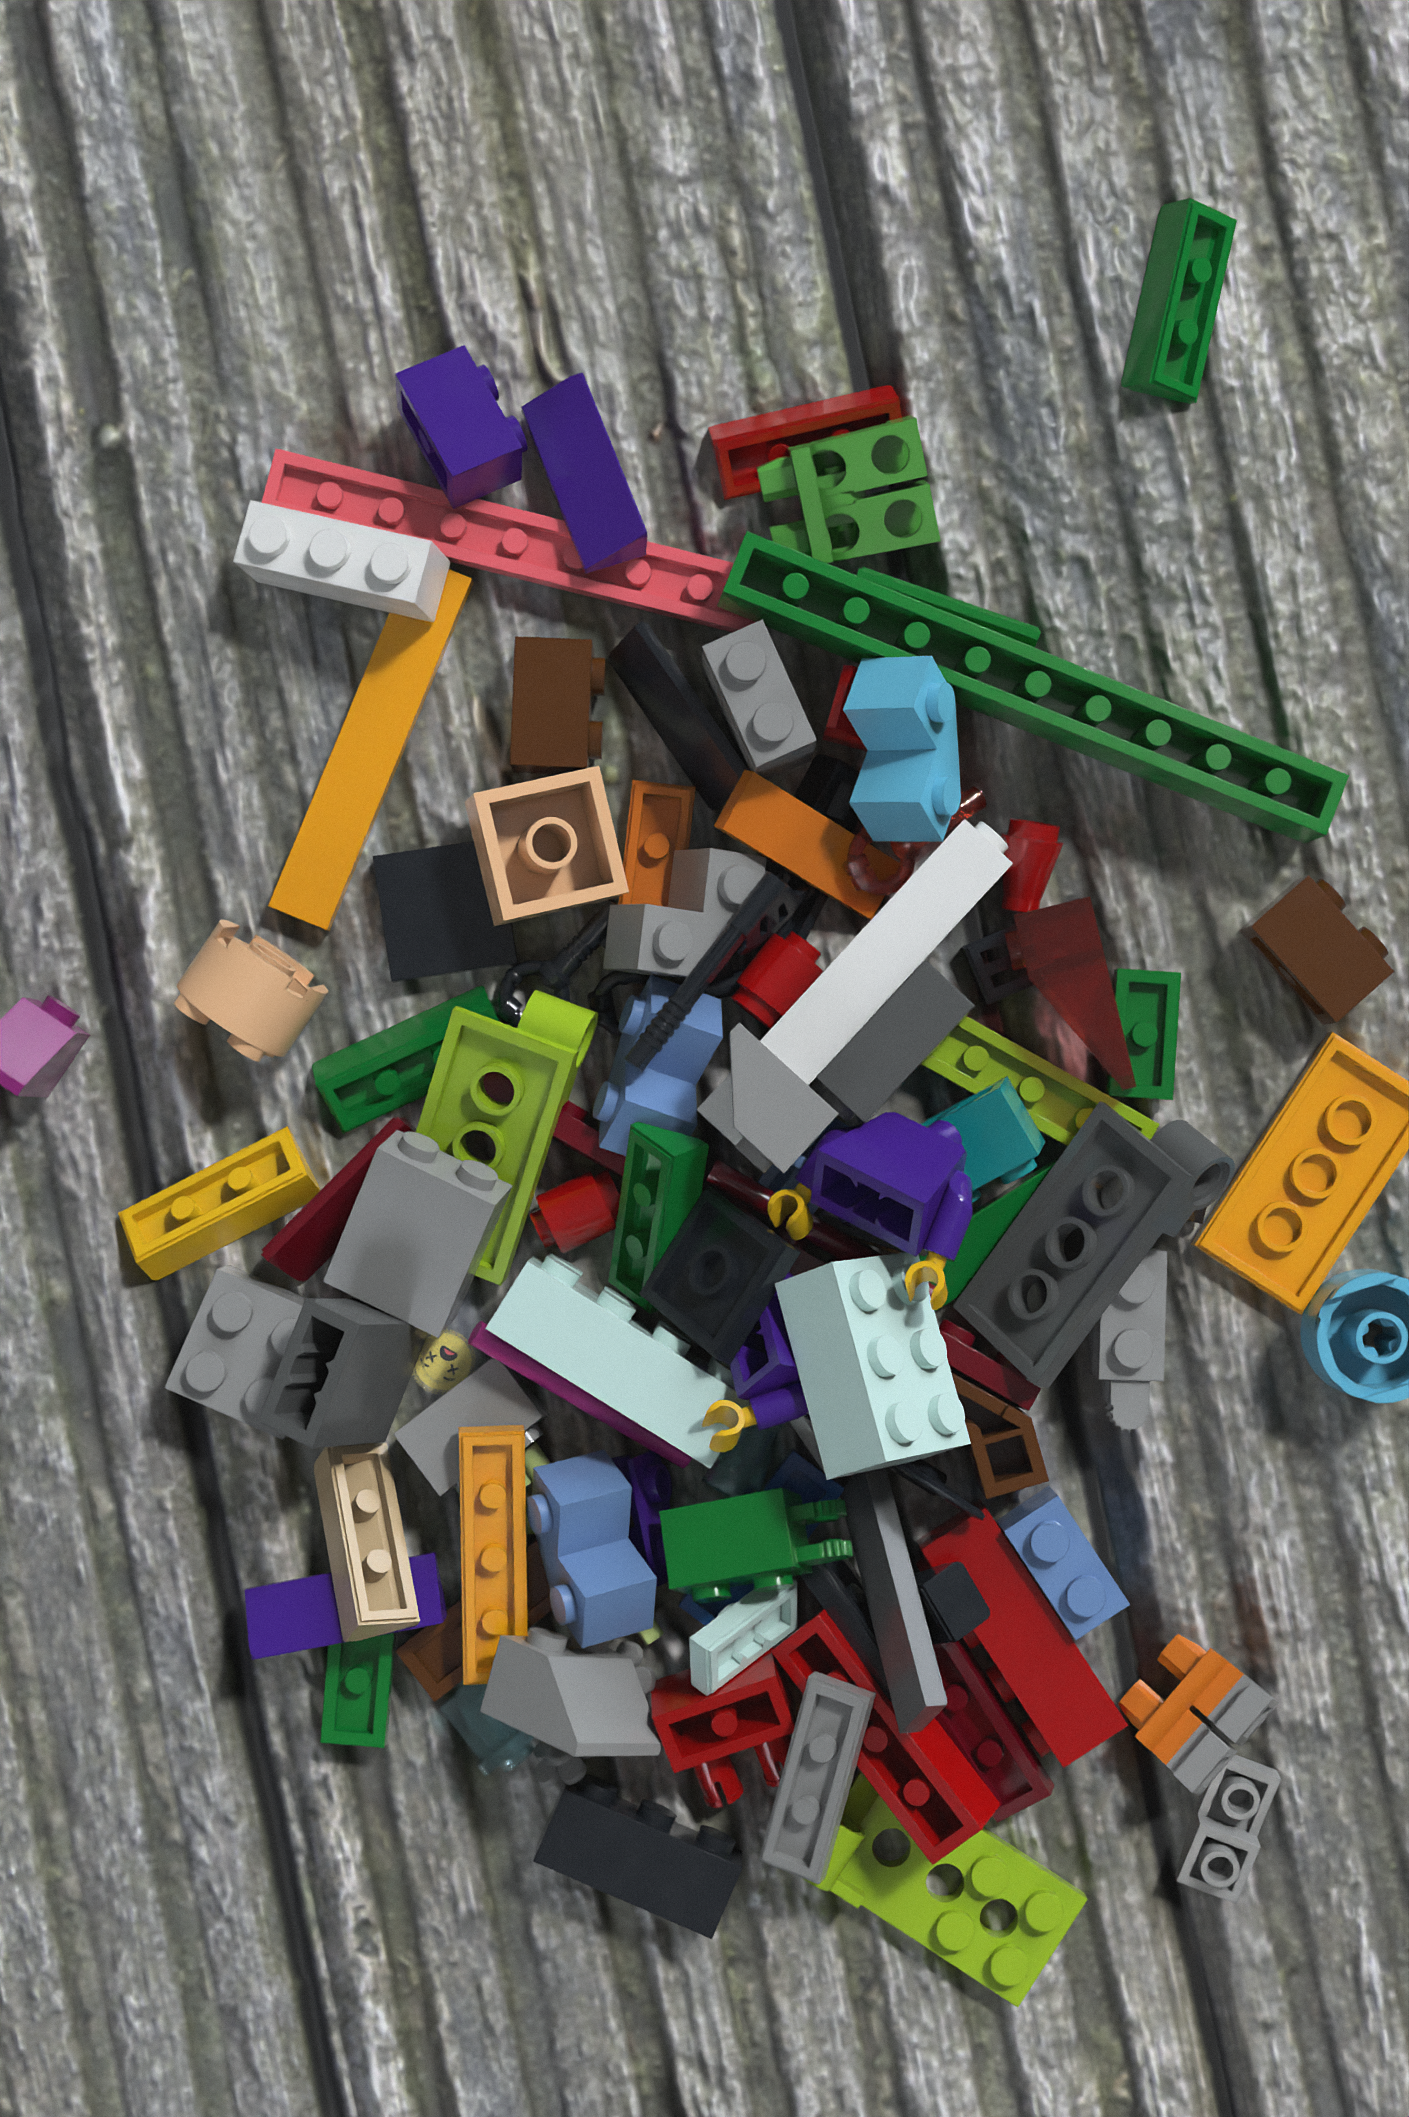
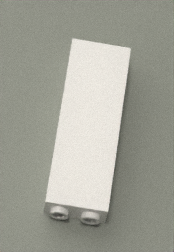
[697,819,1013,1145]

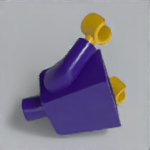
[768,1112,972,1310]
[702,1272,809,1452]

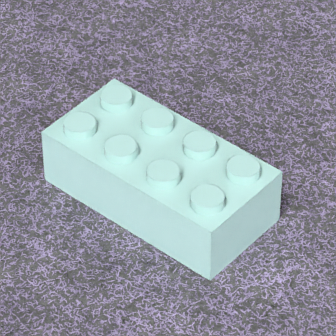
[485,1253,749,1468]

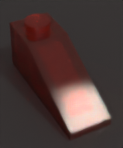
[1005,897,1137,1091]

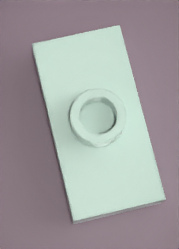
[689,1578,797,1696]

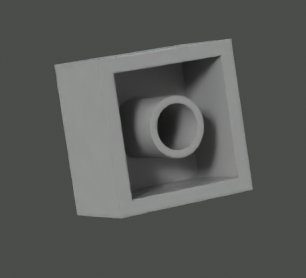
[164,1265,306,1440]

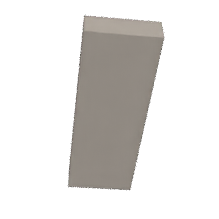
[758,1671,876,1884]

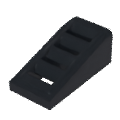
[914,1561,990,1645]

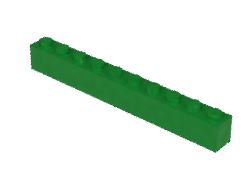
[717,531,1349,844]

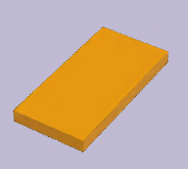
[1191,1032,1409,1315]

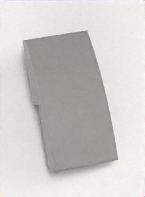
[1175,1754,1281,1904]

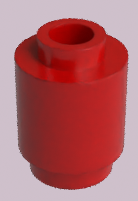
[731,931,823,1029]
[529,1170,620,1254]

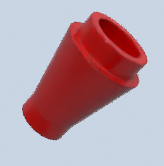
[1001,818,1064,914]

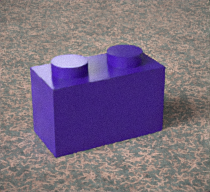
[395,345,528,509]

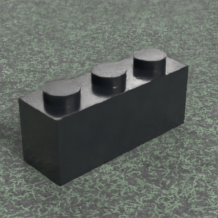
[533,1774,743,1939]

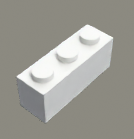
[233,500,450,623]

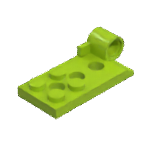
[416,990,598,1286]
[802,1770,1088,2008]

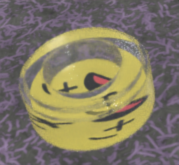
[412,1329,475,1395]

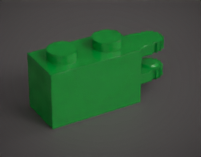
[659,1488,853,1603]

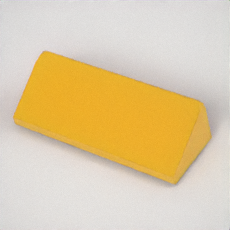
[118,1126,320,1281]

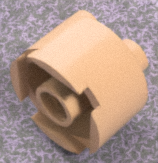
[174,920,328,1062]

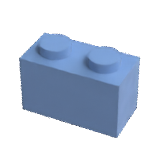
[996,1486,1130,1640]

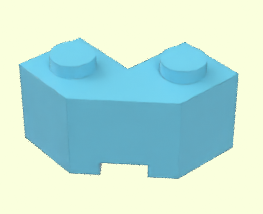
[843,656,961,842]

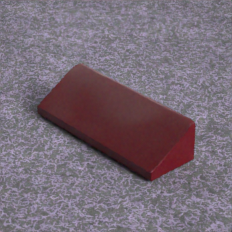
[261,1117,416,1282]

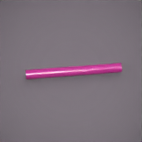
[468,1321,692,1469]

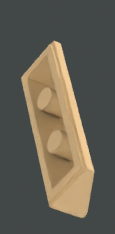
[314,1443,420,1642]

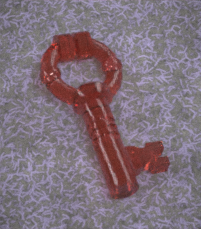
[842,786,987,896]

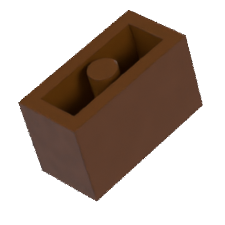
[510,636,606,774]
[1239,875,1395,1025]

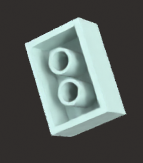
[775,1252,971,1480]

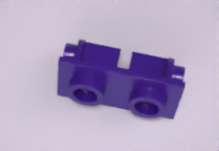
[611,1450,672,1587]

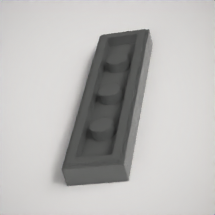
[840,1467,948,1733]

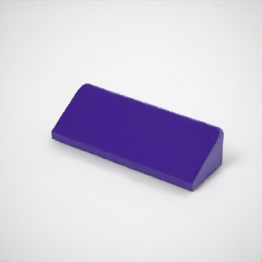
[521,372,648,574]
[244,1552,447,1660]

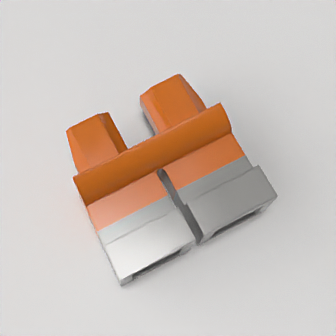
[1118,1634,1280,1795]

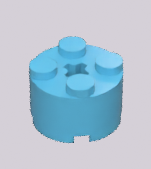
[1300,1269,1409,1403]

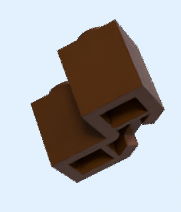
[951,1371,1049,1499]

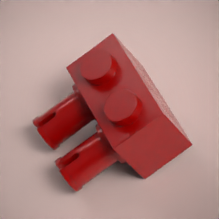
[651,1647,796,1808]

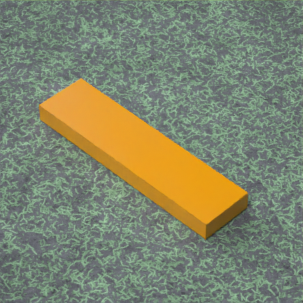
[458,1425,528,1685]

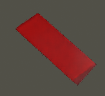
[708,385,902,500]

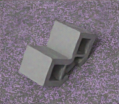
[603,848,767,977]

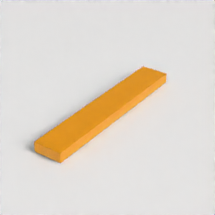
[268,569,474,932]

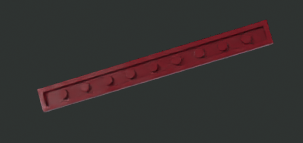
[484,1072,1042,1411]

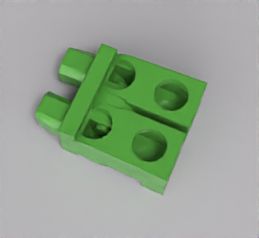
[756,415,941,563]

